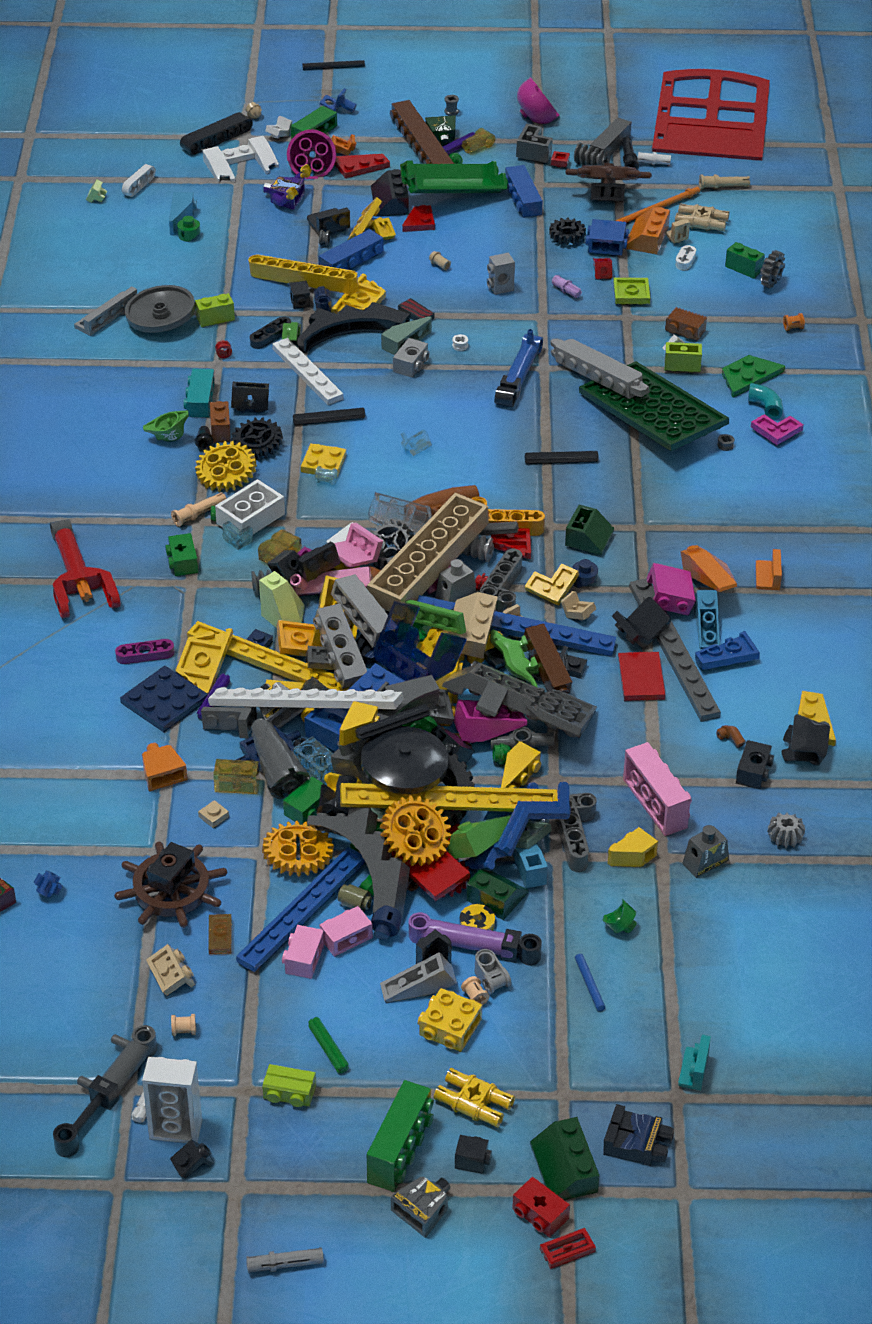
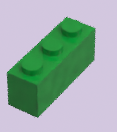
[291,106,337,140]

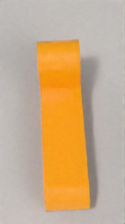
[472,497,545,536]

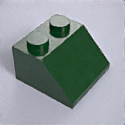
[467,870,528,921]

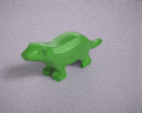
[490,630,539,687]

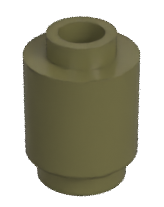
[338,884,373,912]

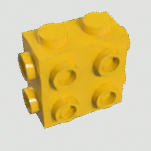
[417,988,482,1052]

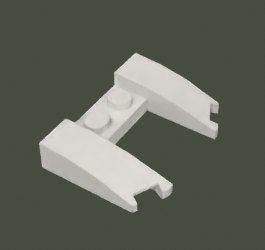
[203,136,279,182]

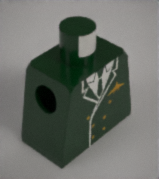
[425,115,456,146]

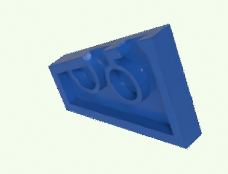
[695,631,760,670]

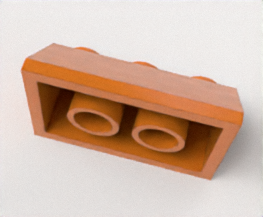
[626,207,670,254]

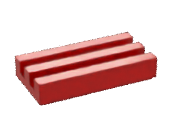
[539,1228,596,1269]

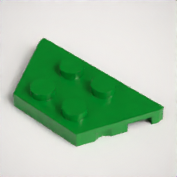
[722,355,785,398]

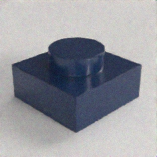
[246,629,273,648]

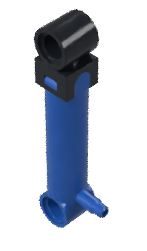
[494,329,543,407]

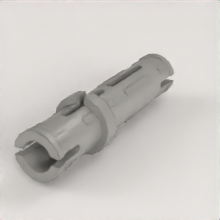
[246,1247,324,1273]

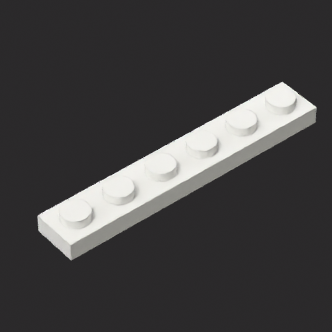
[272,338,343,405]

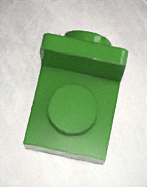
[282,322,301,342]

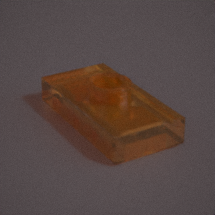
[208,914,232,955]

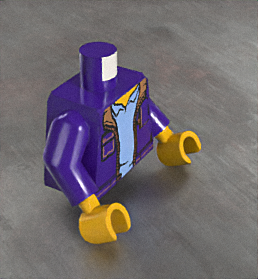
[263,164,312,210]

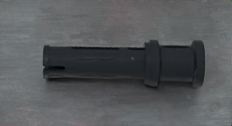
[621,137,639,170]

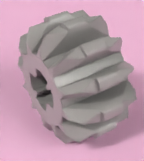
[767,812,805,848]

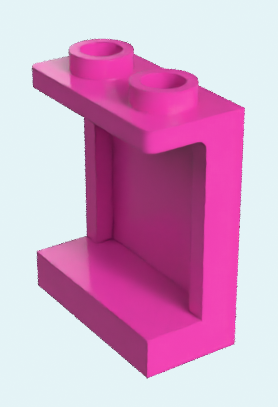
[647,563,696,615]

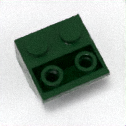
[565,505,614,555]

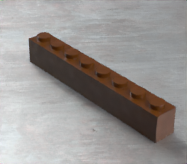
[390,100,454,164]

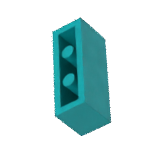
[184,368,215,417]

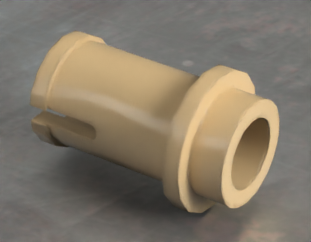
[429,251,451,271]

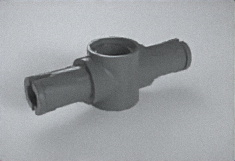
[491,727,555,750]

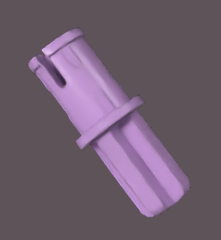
[552,275,582,298]

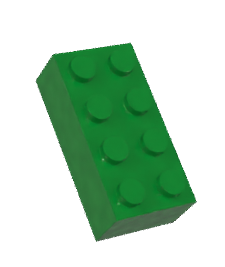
[366,1080,434,1192]

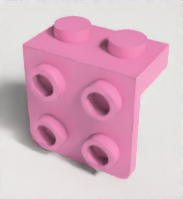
[334,523,383,568]

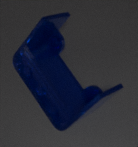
[374,601,467,681]

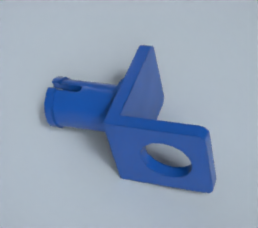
[319,88,357,113]

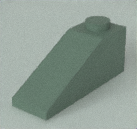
[381,317,432,355]

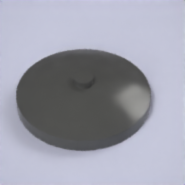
[125,285,196,333]

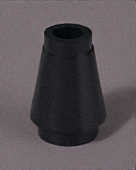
[195,426,213,450]

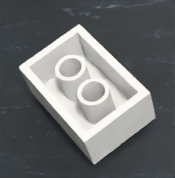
[215,479,285,541]

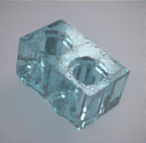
[293,736,334,784]

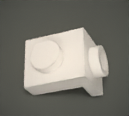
[265,116,292,139]

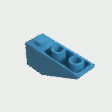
[695,590,720,648]
[512,844,548,888]

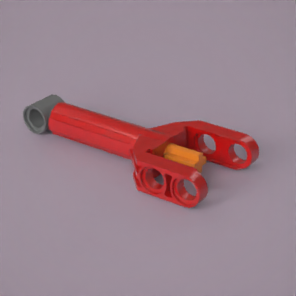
[50,519,121,618]

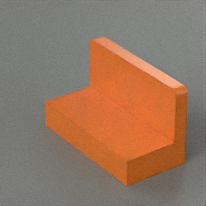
[755,549,782,590]

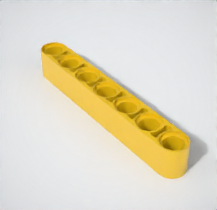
[248,255,359,294]

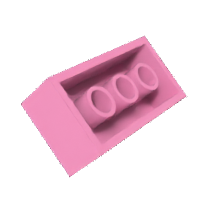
[623,742,692,836]

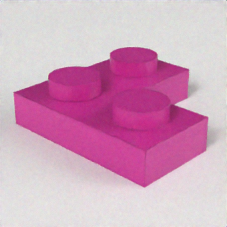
[751,414,804,445]

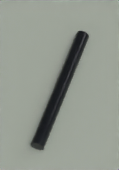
[302,60,365,70]

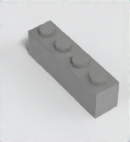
[331,574,397,647]

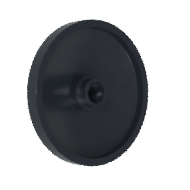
[361,726,449,794]

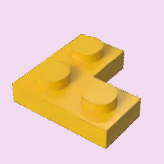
[524,563,579,606]

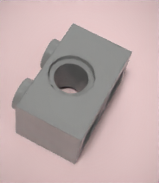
[487,252,515,295]
[393,338,430,378]

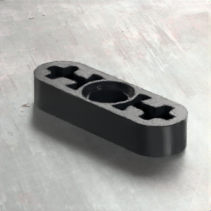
[250,317,291,349]

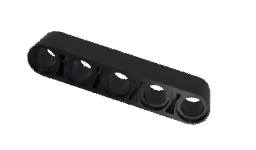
[180,112,253,155]

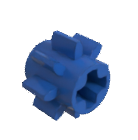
[34,870,63,898]

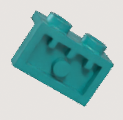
[678,1034,711,1091]

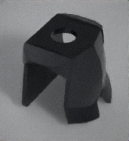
[781,714,830,766]
[317,775,358,816]

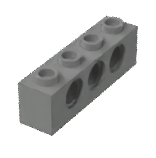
[313,603,367,689]

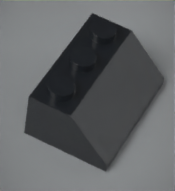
[371,169,409,216]

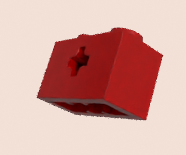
[512,1176,570,1237]

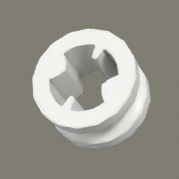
[452,334,468,351]

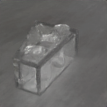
[368,492,432,535]

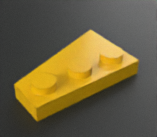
[798,691,836,746]

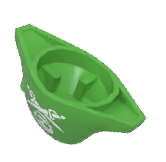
[143,410,189,442]

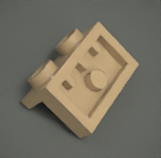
[146,944,195,996]

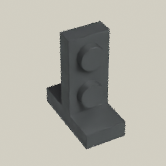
[201,706,258,738]

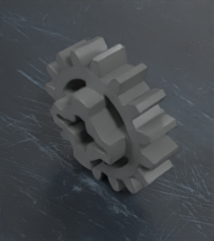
[760,250,785,288]

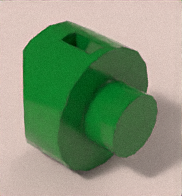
[177,216,200,242]
[602,899,637,933]

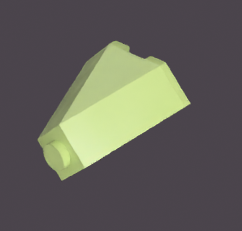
[259,571,305,628]

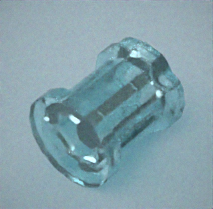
[315,466,337,485]

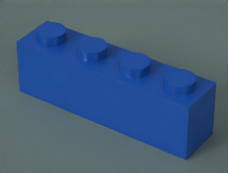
[505,165,543,218]
[318,229,384,270]

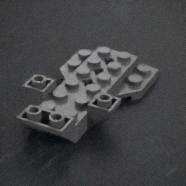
[442,663,597,738]

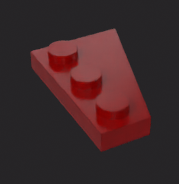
[335,154,390,179]

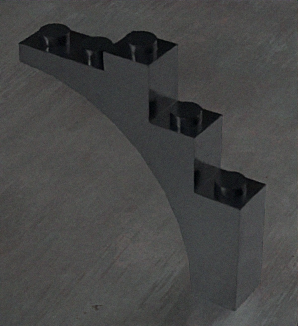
[297,302,410,355]

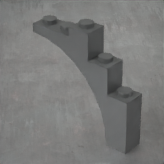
[350,675,439,756]
[307,807,410,919]

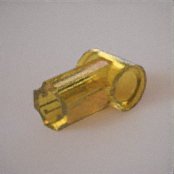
[462,128,496,154]

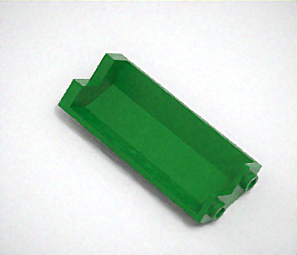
[400,160,508,193]

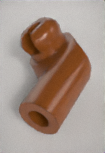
[716,725,746,748]

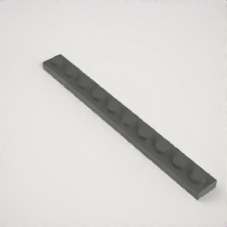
[629,578,721,722]

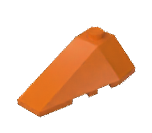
[680,545,737,592]

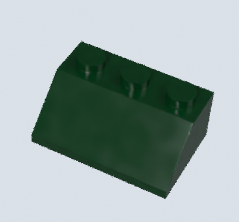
[530,1117,600,1200]

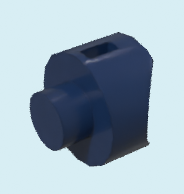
[572,559,598,588]
[371,905,402,940]

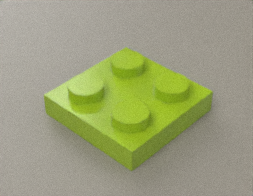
[613,278,650,305]

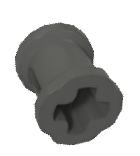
[444,95,459,116]

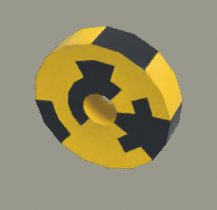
[459,904,495,931]

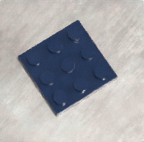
[120,665,208,733]

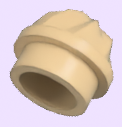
[245,102,262,119]

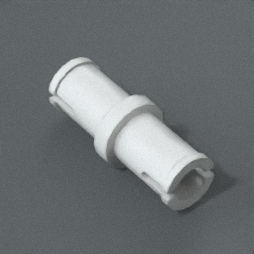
[637,152,671,166]

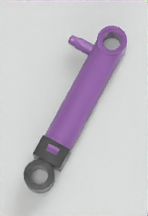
[409,912,542,966]

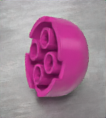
[517,77,560,124]
[287,129,336,179]

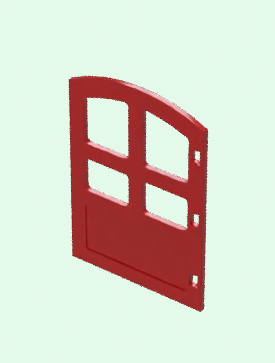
[652,69,770,161]

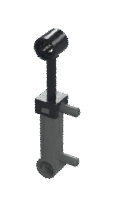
[53,1025,157,1157]

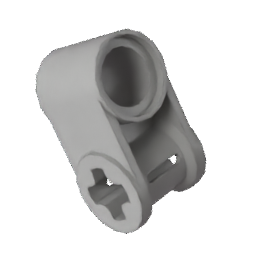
[474,949,511,995]

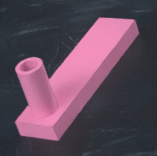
[290,566,371,596]

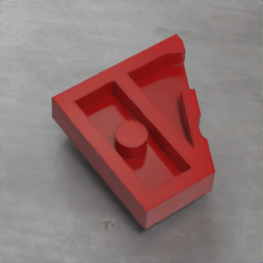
[491,528,531,559]

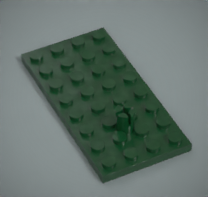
[579,361,729,451]

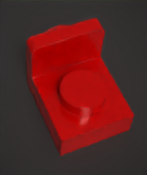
[593,258,612,279]

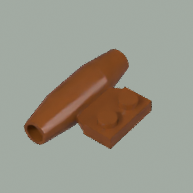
[403,485,480,520]

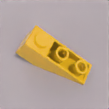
[501,741,541,788]

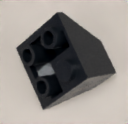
[430,723,475,764]

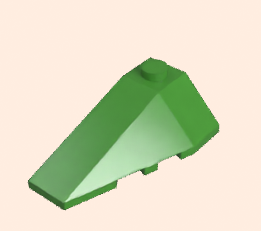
[447,815,511,859]

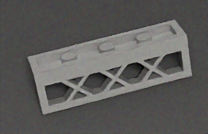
[74,286,137,336]

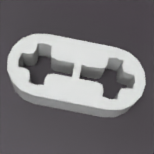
[675,245,696,271]

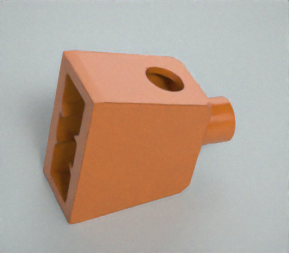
[142,743,187,792]

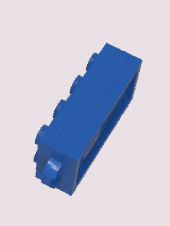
[304,708,350,751]

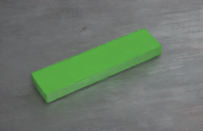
[405,599,467,634]

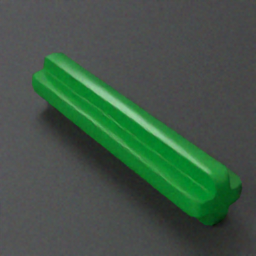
[308,1017,349,1073]

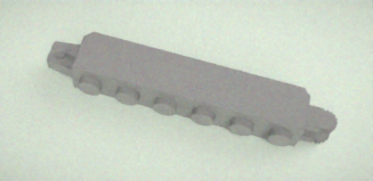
[550,338,649,399]

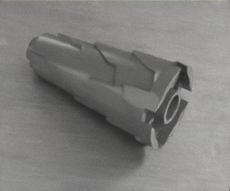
[251,718,310,799]

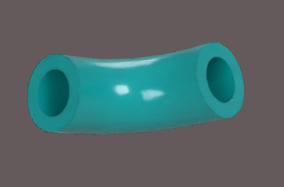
[748,383,783,420]

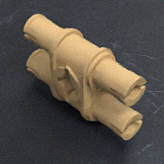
[675,203,730,232]

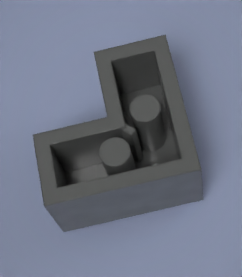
[516,124,553,163]

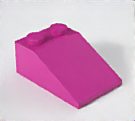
[454,699,527,743]

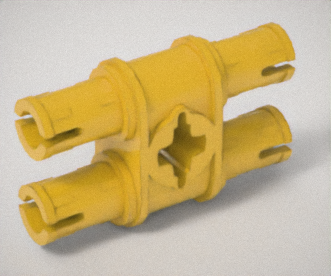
[433,1068,515,1128]

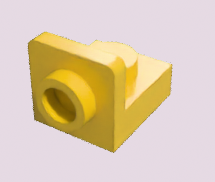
[369,217,396,240]

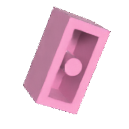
[319,906,373,957]
[282,925,324,979]

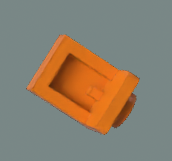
[331,134,357,156]

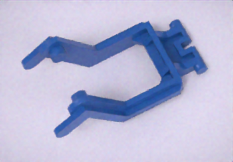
[465,782,571,869]

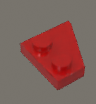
[402,205,435,232]

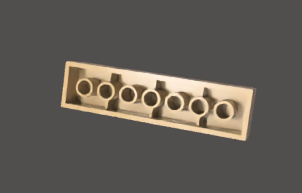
[367,493,489,617]

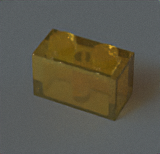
[213,759,260,794]

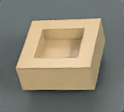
[198,800,229,828]

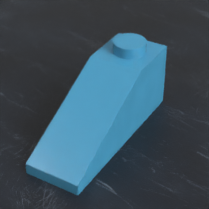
[169,192,197,235]

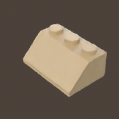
[447,592,498,658]

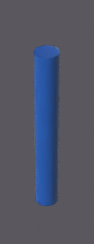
[575,954,606,1011]

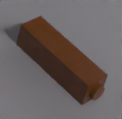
[524,623,572,694]

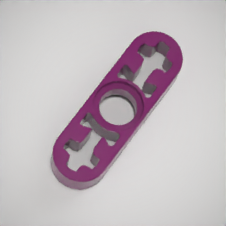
[115,639,175,664]

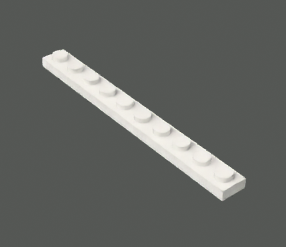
[208,687,404,709]

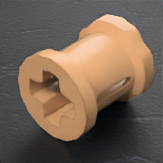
[461,976,489,1005]
[171,1014,196,1036]

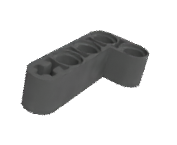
[480,549,522,612]
[556,793,597,872]

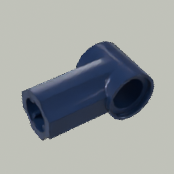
[314,286,332,312]

